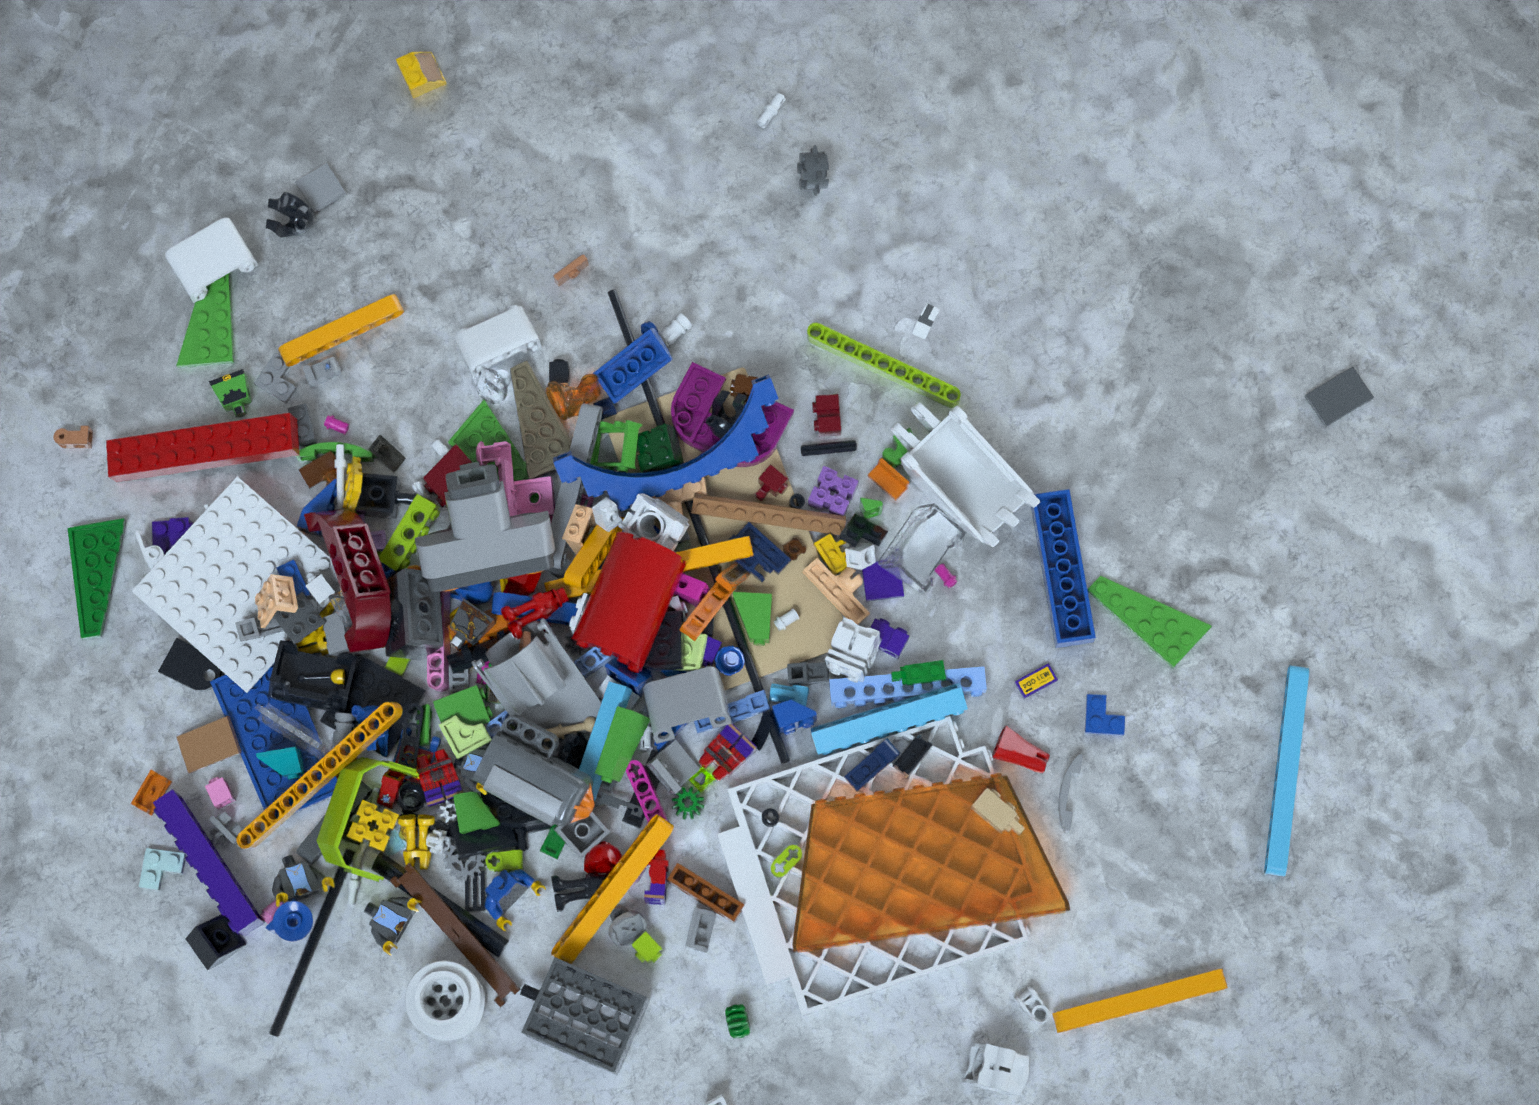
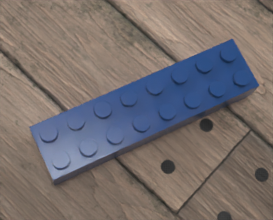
[1031,489,1096,648]

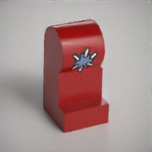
[377,769,405,809]

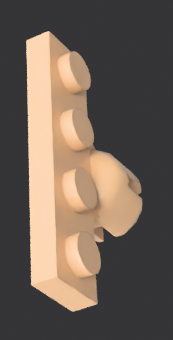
[631,477,708,516]
[802,558,870,625]

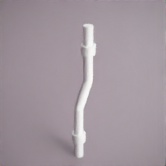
[334,444,346,510]
[347,788,380,905]

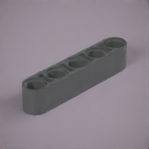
[296,781,373,865]

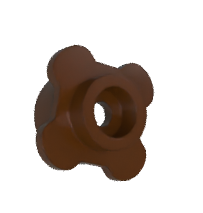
[783,538,806,560]

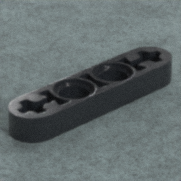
[398,703,424,779]

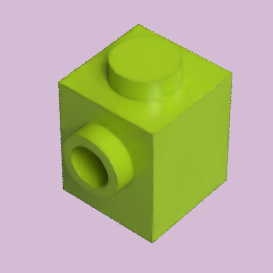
[631,931,663,964]

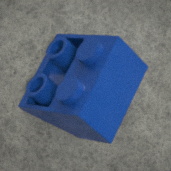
[772,699,817,736]

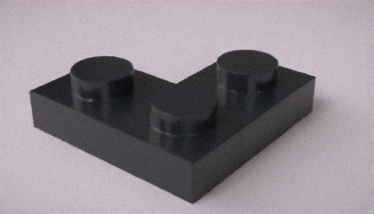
[839,514,888,547]

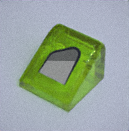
[688,767,715,794]

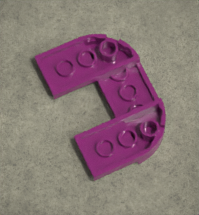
[671,362,794,467]

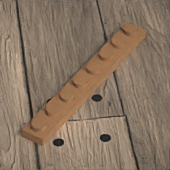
[691,493,846,535]

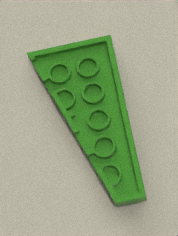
[176,273,234,368]

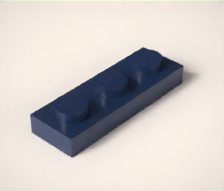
[736,522,791,575]

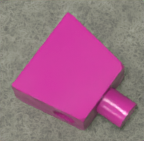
[674,574,710,607]

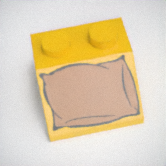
[396,52,447,99]

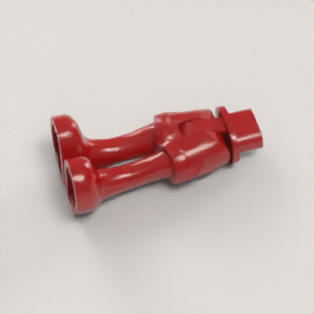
[501,587,569,640]

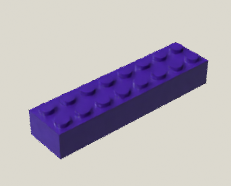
[153,789,265,936]

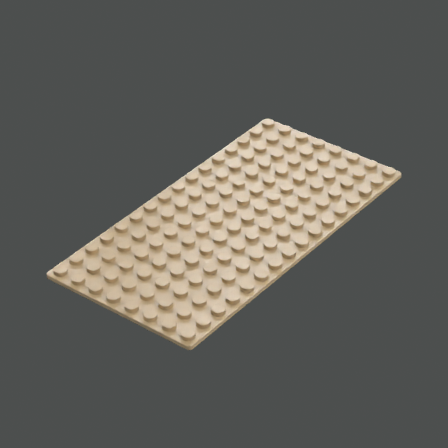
[604,368,843,691]

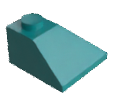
[256,747,304,780]

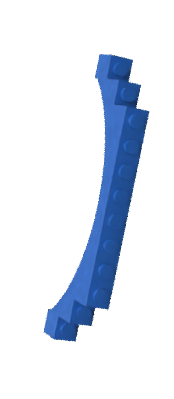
[553,374,779,511]

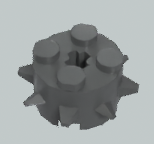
[797,145,829,196]

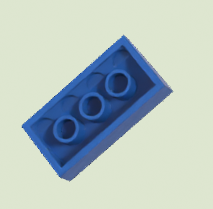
[593,328,673,404]

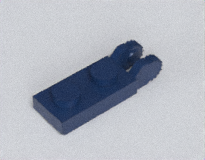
[729,534,773,582]

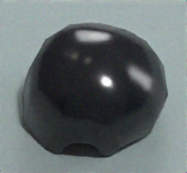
[397,781,426,812]

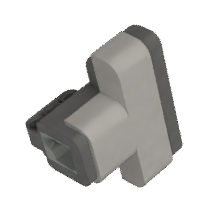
[415,461,556,592]

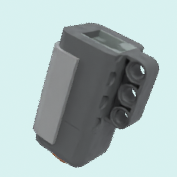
[472,715,595,827]

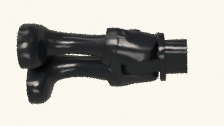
[551,873,609,912]

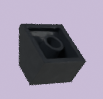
[185,914,246,971]

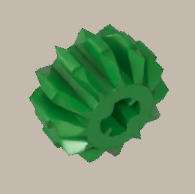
[672,787,704,820]
[725,1004,750,1039]

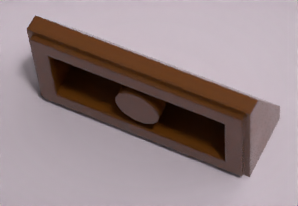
[299,451,336,489]

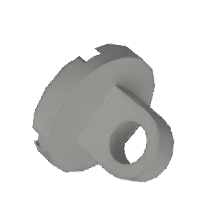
[609,907,647,946]

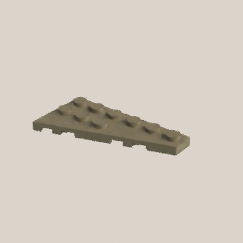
[510,361,572,479]

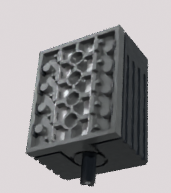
[520,957,649,1076]

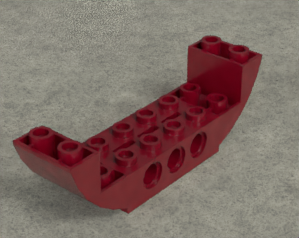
[304,509,391,652]

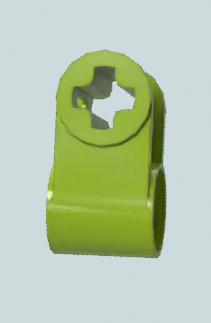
[485,850,524,872]

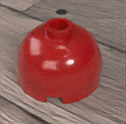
[584,841,622,875]

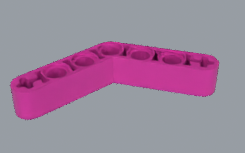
[626,760,669,885]

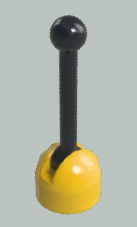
[297,669,345,685]

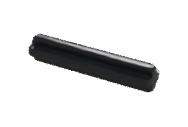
[800,440,857,456]

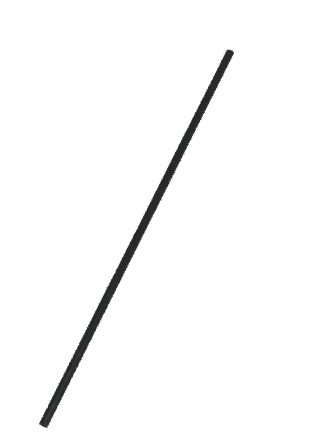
[607,289,790,764]

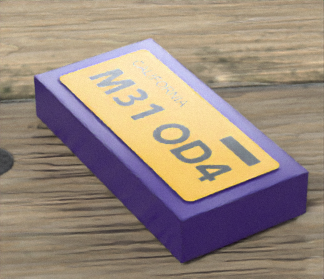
[1014,663,1058,699]

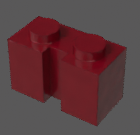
[812,394,841,437]

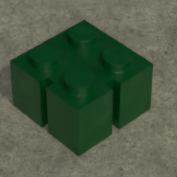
[636,424,684,473]

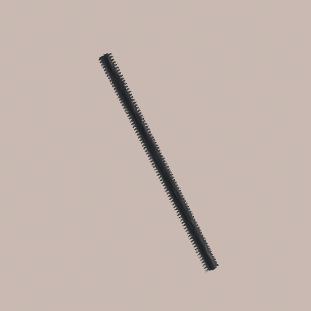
[268,848,355,1037]

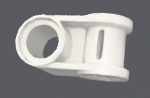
[1014,986,1049,1025]

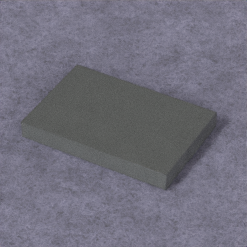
[1305,367,1374,427]

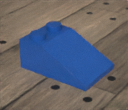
[605,657,653,698]

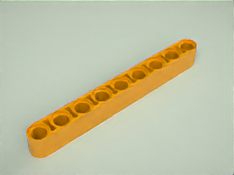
[551,814,674,964]
[1052,969,1228,1033]

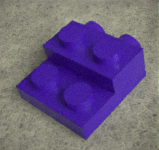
[152,517,194,555]

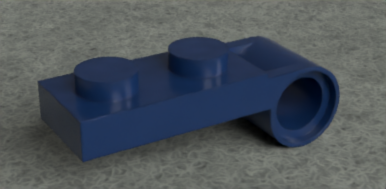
[844,738,900,792]

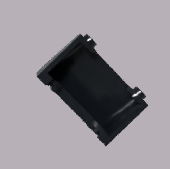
[268,640,357,713]

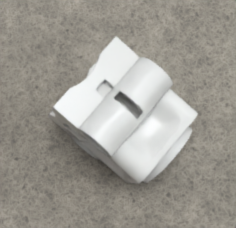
[962,1043,1029,1096]

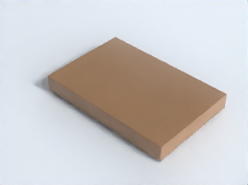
[176,716,242,773]

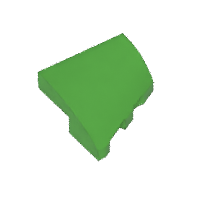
[453,792,500,834]

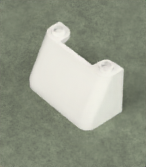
[165,217,259,303]
[454,305,542,380]

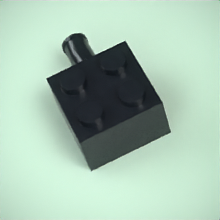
[355,473,417,519]

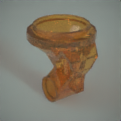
[546,374,601,420]

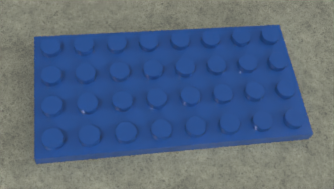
[210,664,337,819]

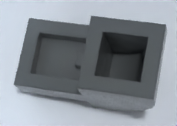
[787,662,829,686]

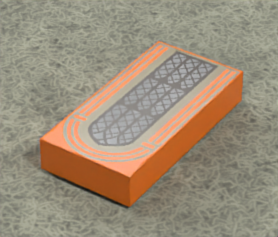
[715,562,750,592]

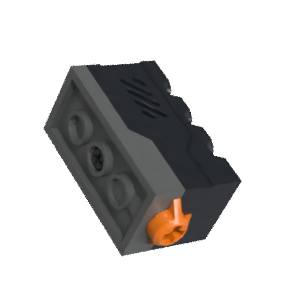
[385,565,443,660]

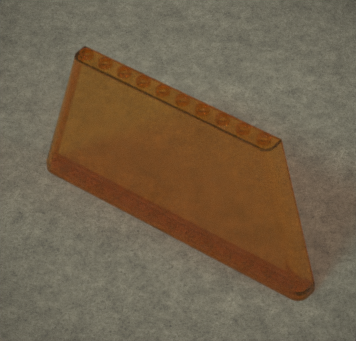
[792,773,1070,953]

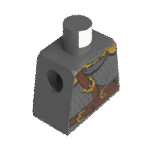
[450,599,496,649]

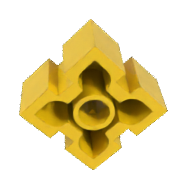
[347,800,400,853]

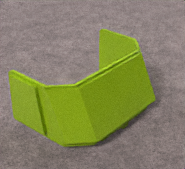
[316,757,419,882]

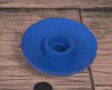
[273,901,313,942]

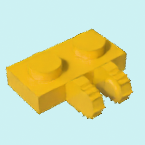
[813,534,847,575]

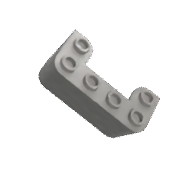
[643,666,732,744]

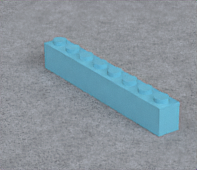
[810,683,968,755]

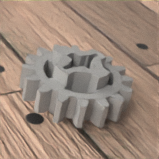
[443,844,486,881]

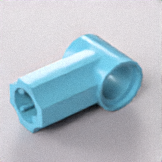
[769,684,809,706]

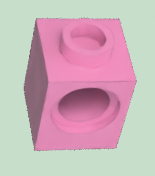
[205,777,236,810]

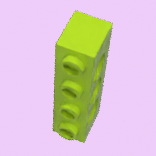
[379,494,440,572]

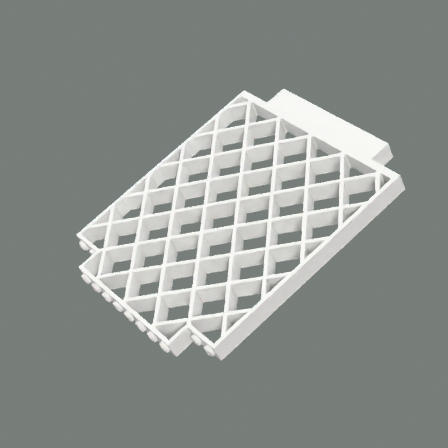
[717,716,1039,1017]

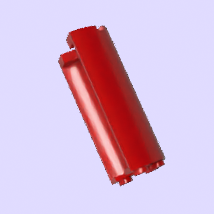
[572,532,687,673]

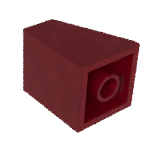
[423,444,472,509]

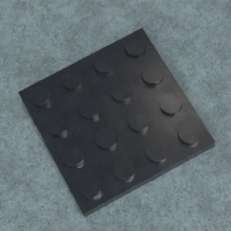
[320,654,427,759]

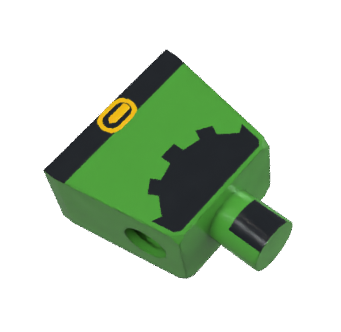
[209,369,251,418]

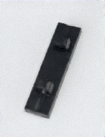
[446,630,509,674]

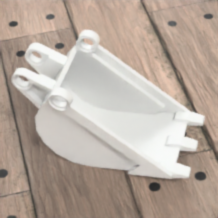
[890,402,1040,547]

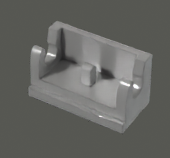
[685,907,716,953]

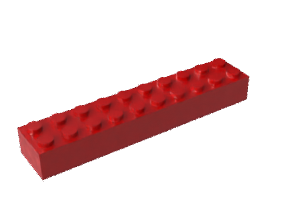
[106,413,299,482]

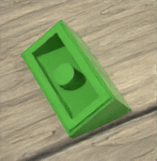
[859,498,883,520]
[416,704,432,746]

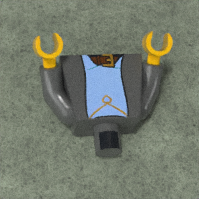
[454,744,489,795]
[272,855,335,907]
[364,897,422,956]

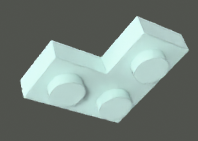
[139,848,186,890]

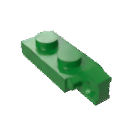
[891,660,946,686]

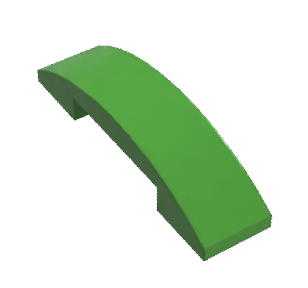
[296,442,374,462]

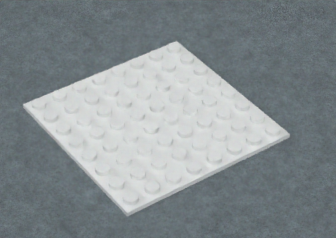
[132,477,341,693]

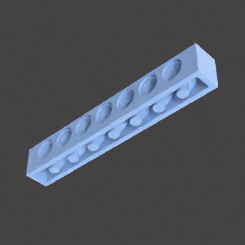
[829,666,987,708]

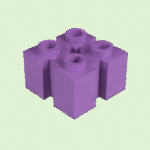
[808,466,859,516]

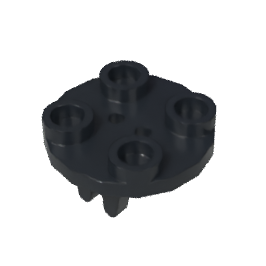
[556,732,588,769]

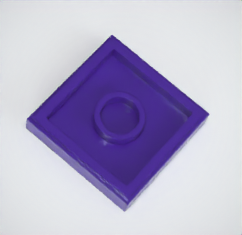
[862,559,904,602]

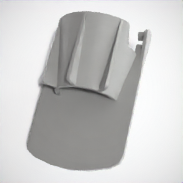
[472,618,602,748]

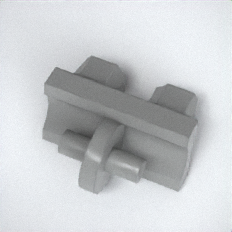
[209,811,243,846]

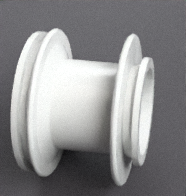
[405,960,485,1041]

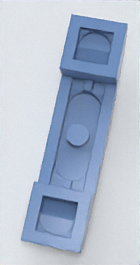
[694,690,770,733]

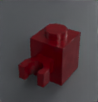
[755,464,789,502]

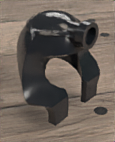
[266,192,314,238]
[706,390,747,439]

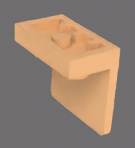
[255,574,298,628]

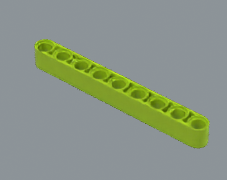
[807,323,961,408]

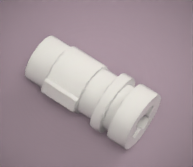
[659,313,692,348]

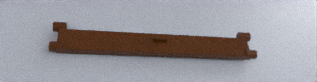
[390,863,521,1008]

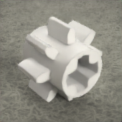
[439,800,457,824]
[426,830,451,854]

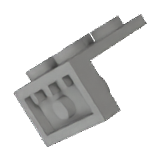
[646,740,699,795]

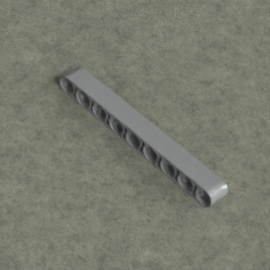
[551,403,603,569]

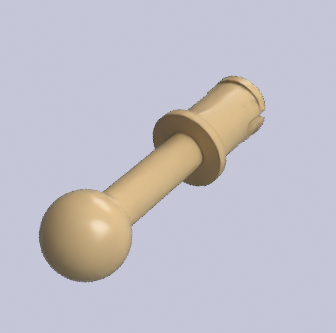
[544,717,596,742]

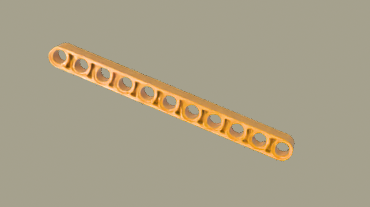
[544,536,754,598]
[236,702,403,849]

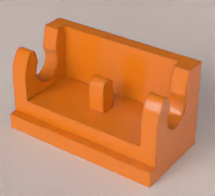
[131,770,172,816]

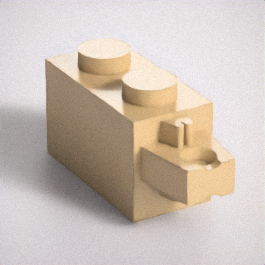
[971,788,1025,835]

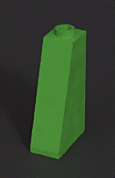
[595,706,650,783]

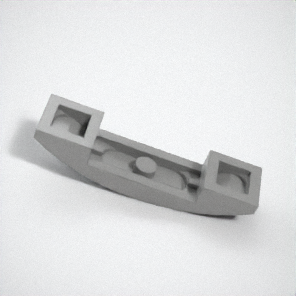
[235,602,312,642]
[1058,754,1083,834]

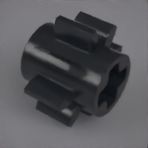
[565,633,588,655]

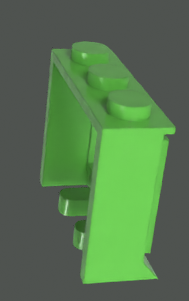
[590,420,643,472]

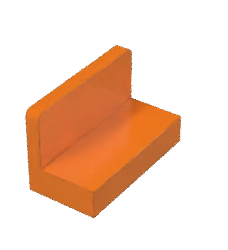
[868,458,909,501]

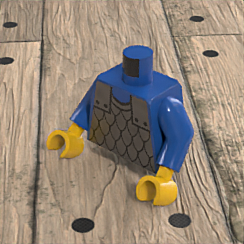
[485,869,546,931]

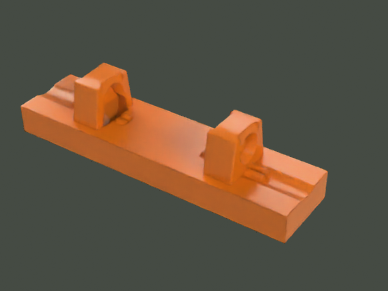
[679,582,737,641]

